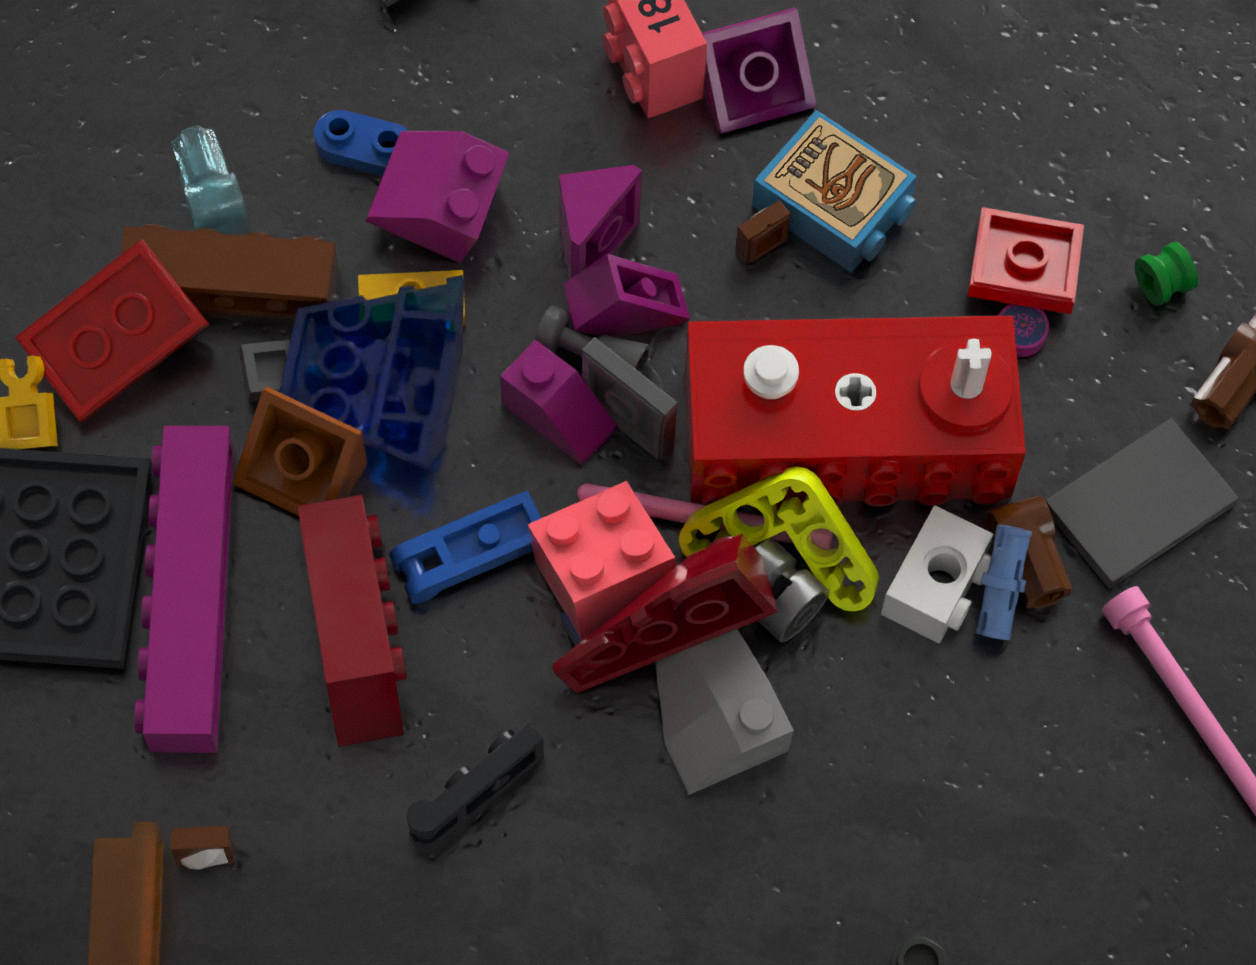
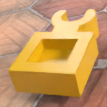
[0,356,58,450]

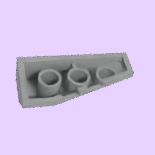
[655,565,794,795]

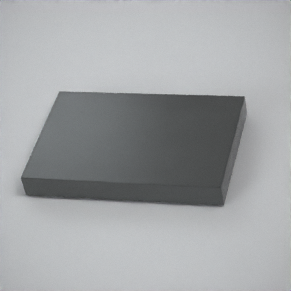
[1045,418,1239,590]

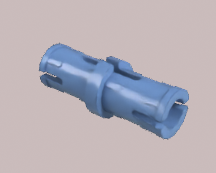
[975,525,1032,640]

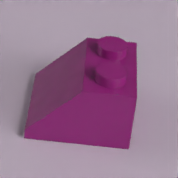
[365,131,510,263]

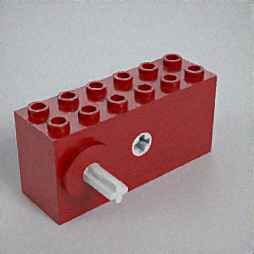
[685,316,1026,508]

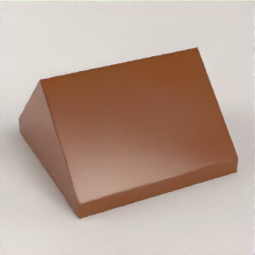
[232,387,367,516]

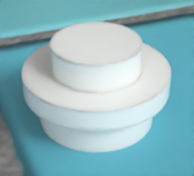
[744,345,799,399]

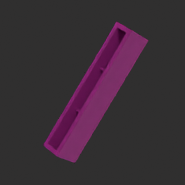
[134,426,234,753]

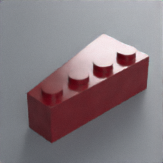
[297,495,407,747]

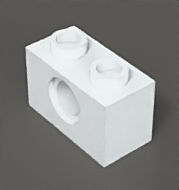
[881,505,994,644]

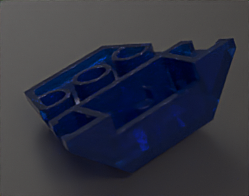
[279,275,464,470]

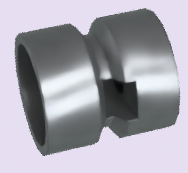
[755,538,830,643]

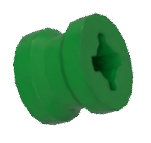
[1134,241,1198,306]

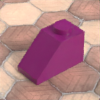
[563,254,690,338]
[500,339,617,466]

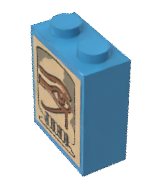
[752,110,917,273]

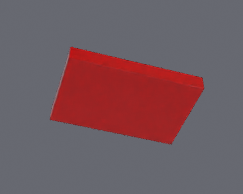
[15,239,210,423]

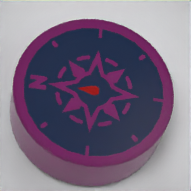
[998,304,1049,357]

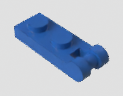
[389,490,541,604]

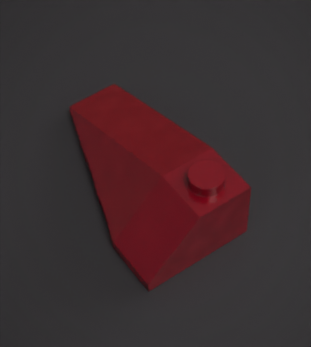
[552,534,778,693]

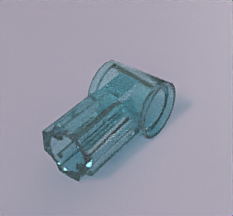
[171,125,248,229]

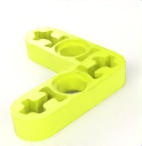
[679,466,879,612]

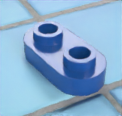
[314,110,408,176]

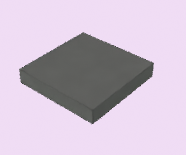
[582,337,677,461]

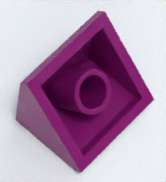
[702,7,817,133]
[559,165,642,280]

